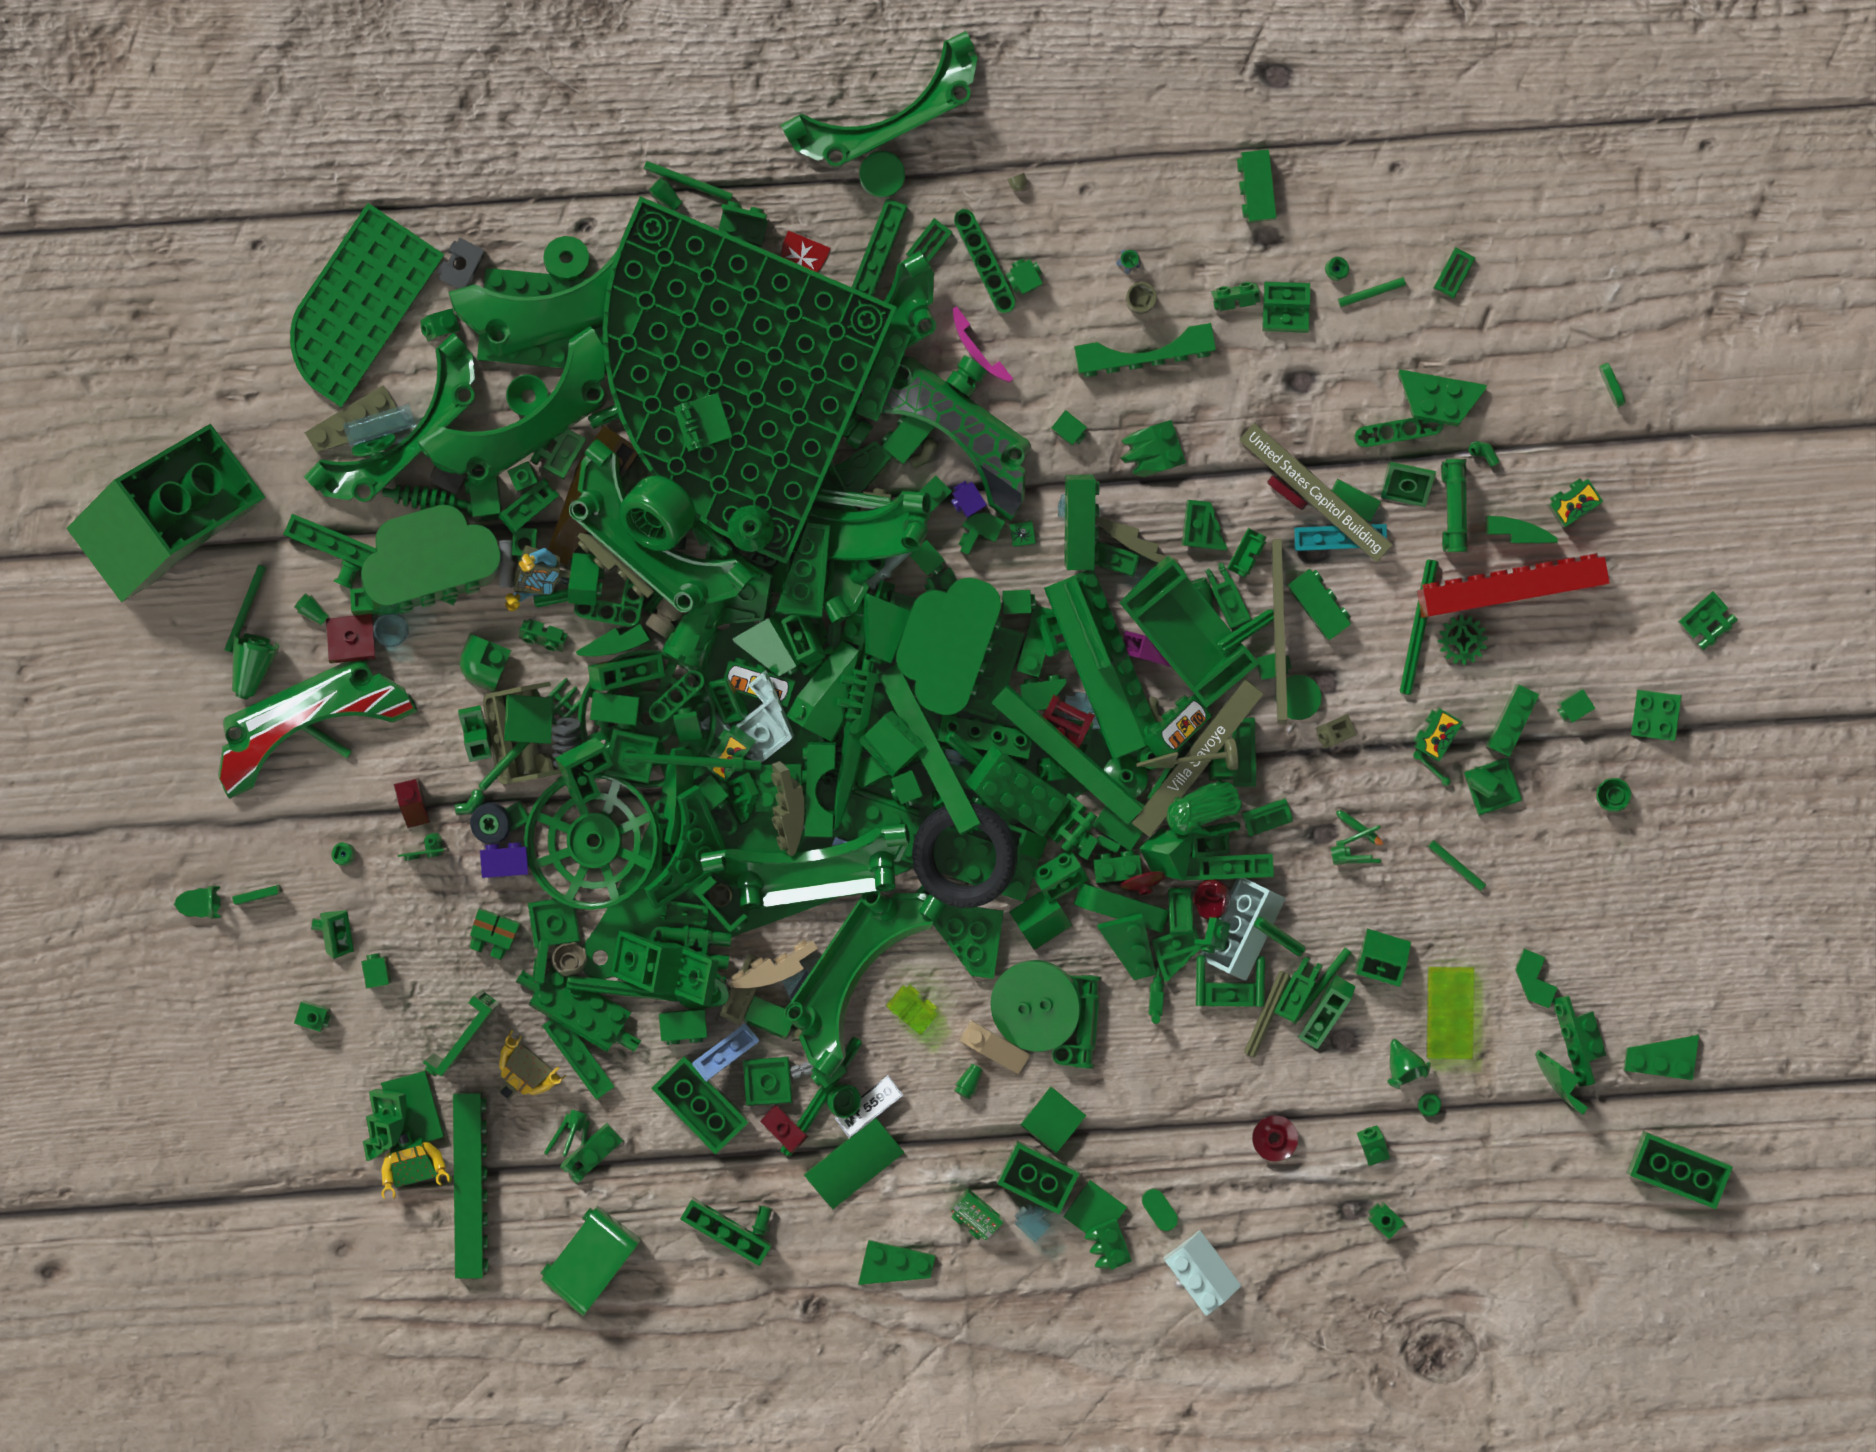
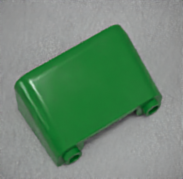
[540,1205,641,1316]

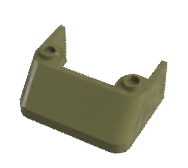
[483,682,561,784]

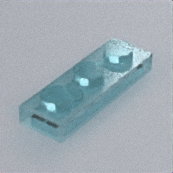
[343,403,416,446]

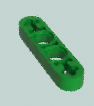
[1354,418,1443,447]

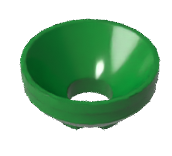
[506,374,548,416]

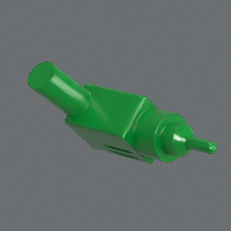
[1148,967,1164,1024]

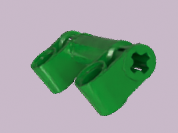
[1441,459,1468,552]
[1051,974,1102,1069]

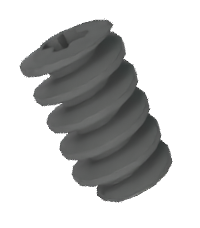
[552,718,581,768]

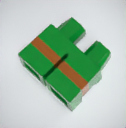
[470,908,521,960]

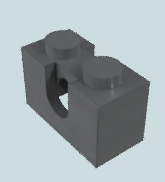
[438,238,486,289]

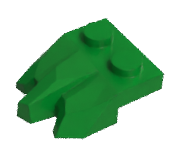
[1120,420,1186,477]

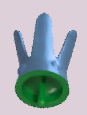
[1116,250,1140,274]

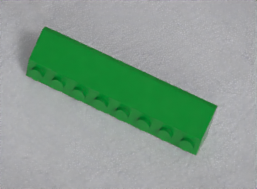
[1044,570,1156,759]

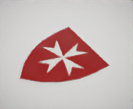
[781,230,830,272]

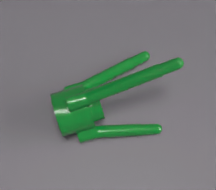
[1331,825,1381,865]
[544,1109,590,1157]

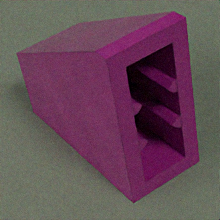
[1123,631,1172,668]

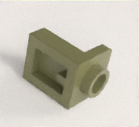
[1316,714,1357,748]

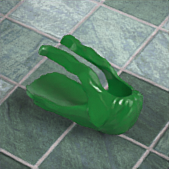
[1167,780,1242,836]

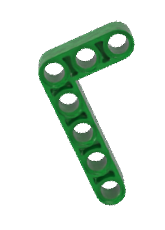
[574,578,645,627]

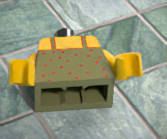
[499,1031,566,1100]

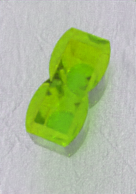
[885,984,938,1035]

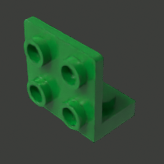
[718,201,769,246]

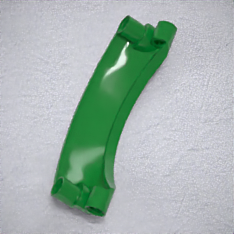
[792,491,931,560]

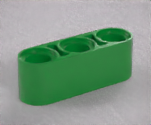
[649,670,706,722]

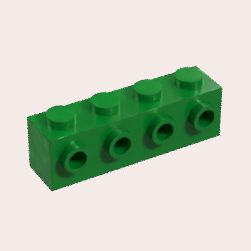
[1064,474,1100,570]
[937,714,1032,765]

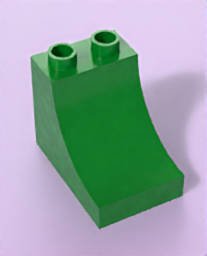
[66,423,266,603]

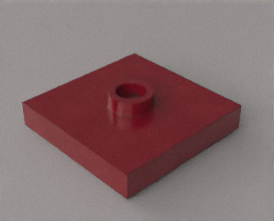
[326,614,376,664]

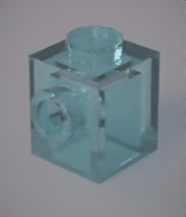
[1063,692,1096,720]
[1014,1205,1051,1242]

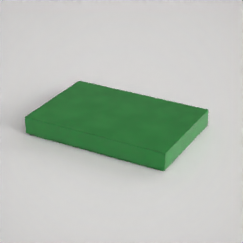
[381,1070,444,1143]

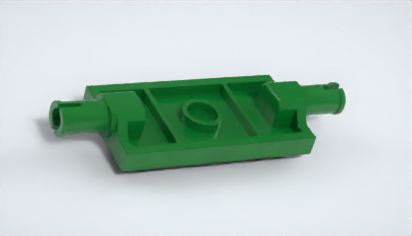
[516,966,642,1053]

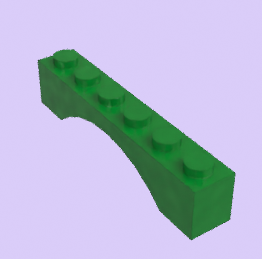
[1074,323,1216,378]

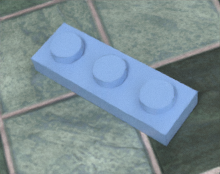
[692,1023,759,1082]

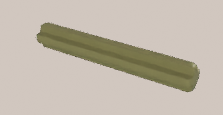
[1244,971,1290,1057]

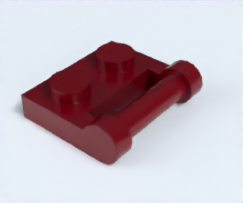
[1043,695,1095,748]

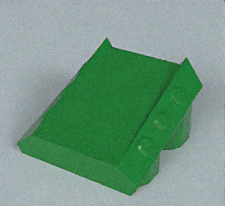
[860,711,926,777]

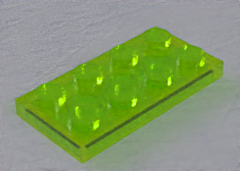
[1426,966,1474,1059]

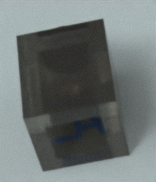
[430,466,468,495]

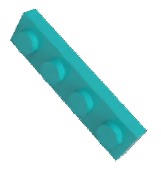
[1294,524,1387,551]

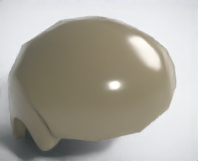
[552,942,587,976]

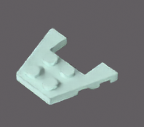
[701,670,795,763]

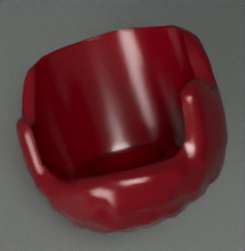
[1193,879,1231,919]

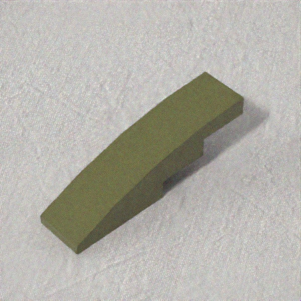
[1095,517,1178,563]

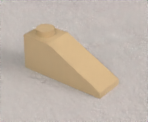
[959,1019,1030,1074]

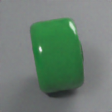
[619,476,696,551]

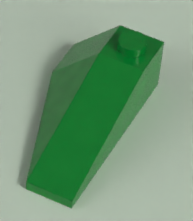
[786,640,861,742]

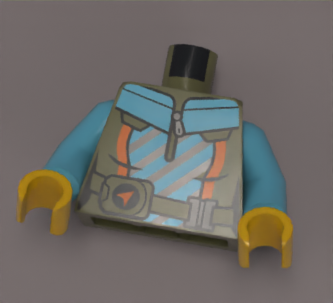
[505,545,570,612]

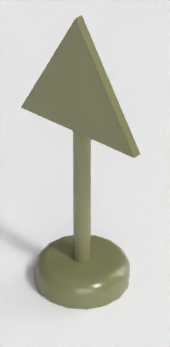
[1137,738,1238,770]

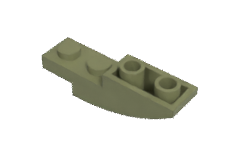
[577,533,655,598]
[771,761,804,856]

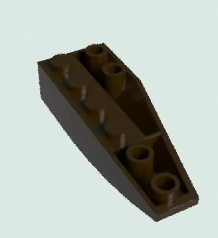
[548,425,639,566]

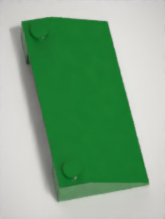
[1119,555,1259,708]

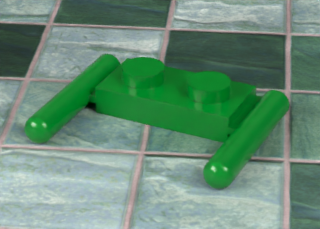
[1196,955,1265,1007]

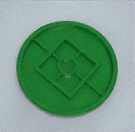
[990,960,1082,1052]

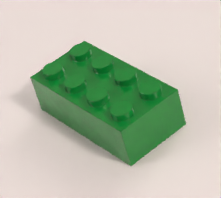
[966,745,1070,837]
[651,1054,749,1155]
[1626,1131,1733,1209]

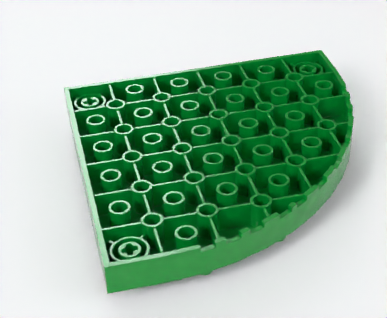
[603,196,897,564]

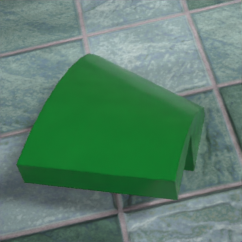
[1535,1050,1588,1115]
[363,1089,407,1161]

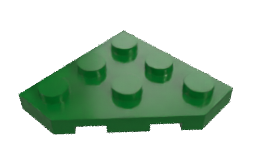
[933,904,1004,979]

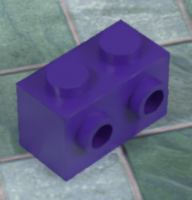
[951,480,987,518]
[480,842,530,878]

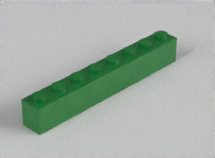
[453,1092,489,1279]

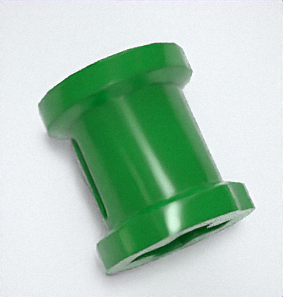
[334,561,361,589]

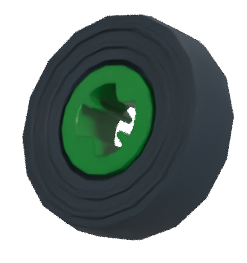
[470,803,512,844]

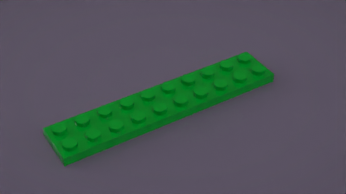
[818,783,1039,902]

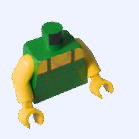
[381,1129,452,1200]

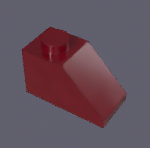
[394,778,430,828]

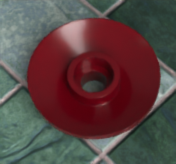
[1121,871,1166,895]
[1252,1115,1298,1162]

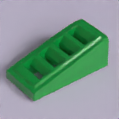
[707,678,749,724]

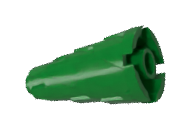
[662,599,726,670]

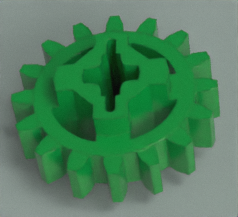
[1437,615,1488,665]

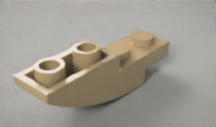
[728,939,818,988]

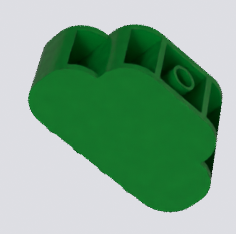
[361,505,500,614]
[896,577,1003,715]

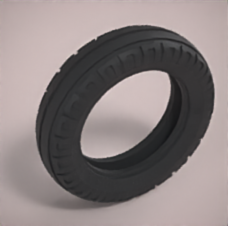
[912,803,1018,908]

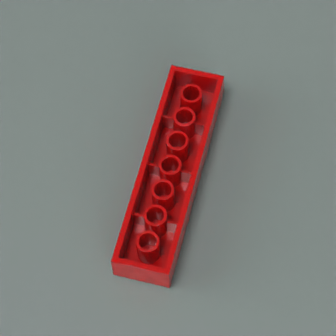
[1417,553,1610,618]

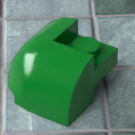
[459,633,512,692]

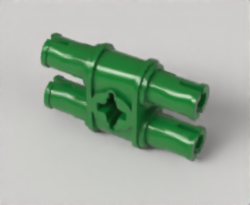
[661,925,732,970]

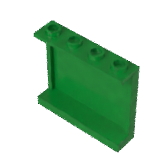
[423,990,500,1077]

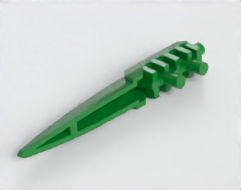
[833,659,877,830]

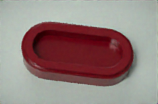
[1267,475,1308,510]

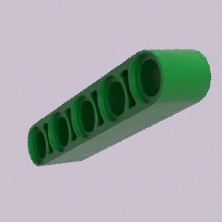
[954,209,1015,315]

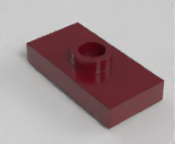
[760,1104,809,1153]

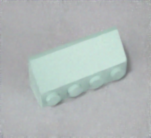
[1200,878,1286,981]

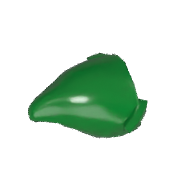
[1387,1039,1431,1089]

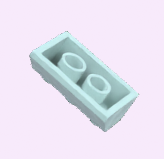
[1163,1230,1241,1316]

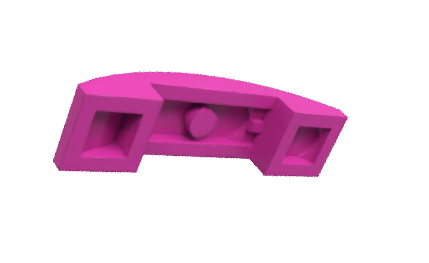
[953,306,1013,383]

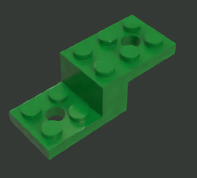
[611,930,719,1006]

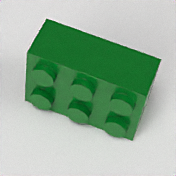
[997,1140,1080,1214]

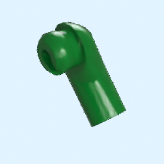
[455,789,485,816]

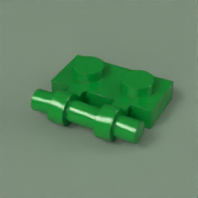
[529,429,586,480]
[1677,591,1738,651]
[1046,793,1097,852]

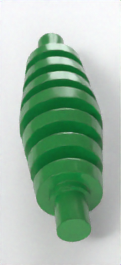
[382,485,468,510]

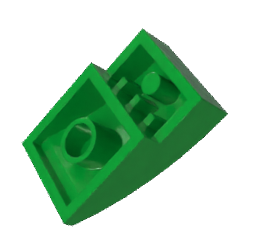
[575,624,652,657]

